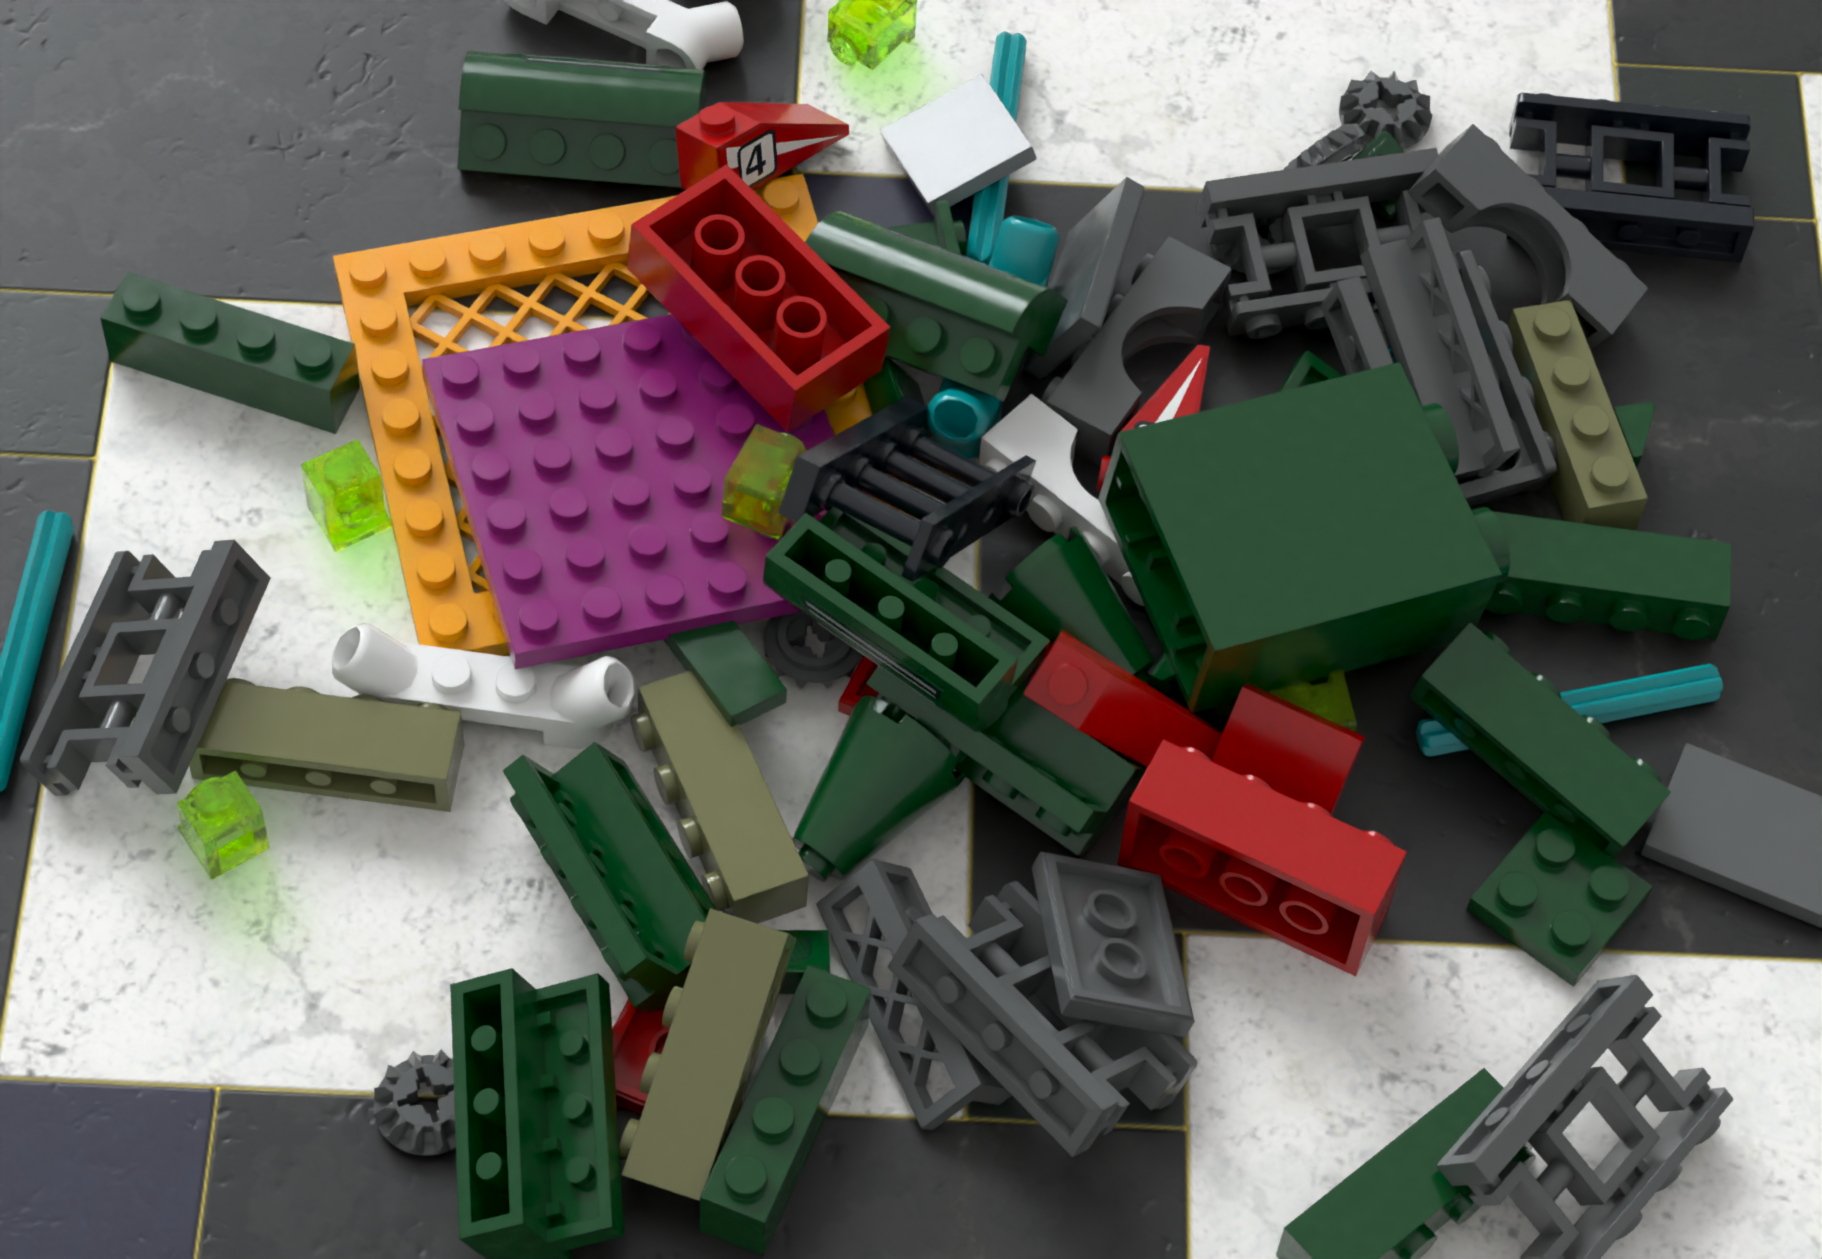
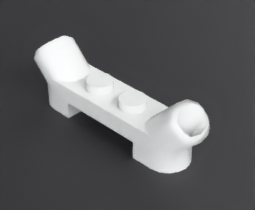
[504,0,744,70]
[332,623,635,749]

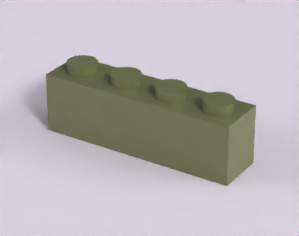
[1508,299,1648,530]
[630,670,809,924]
[189,678,464,812]
[619,908,797,1201]

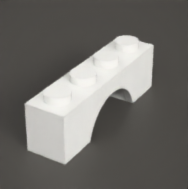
[979,394,1144,606]

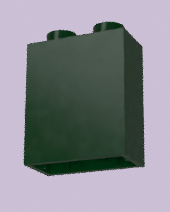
[1098,362,1510,713]

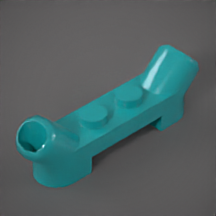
[926,215,1061,459]

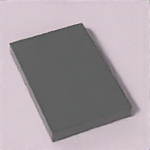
[1023,177,1145,380]
[1641,743,1822,928]
[1031,852,1195,1037]

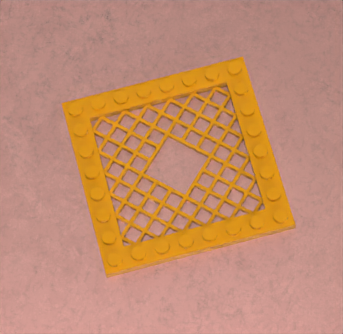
[333,174,907,656]

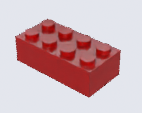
[627,164,890,433]
[1117,740,1407,977]

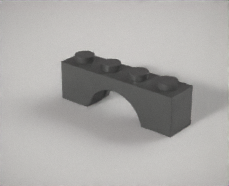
[1407,124,1648,350]
[1041,237,1232,467]

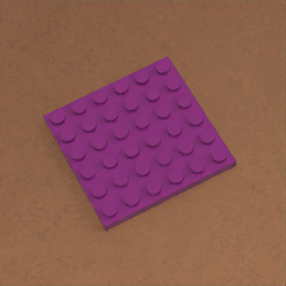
[422,314,835,669]

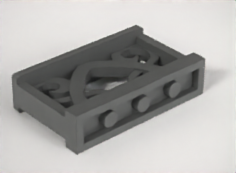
[1321,249,1557,507]

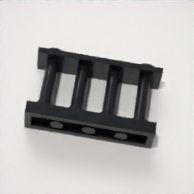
[778,396,1037,582]

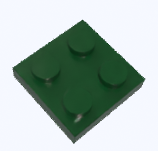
[1466,811,1653,987]

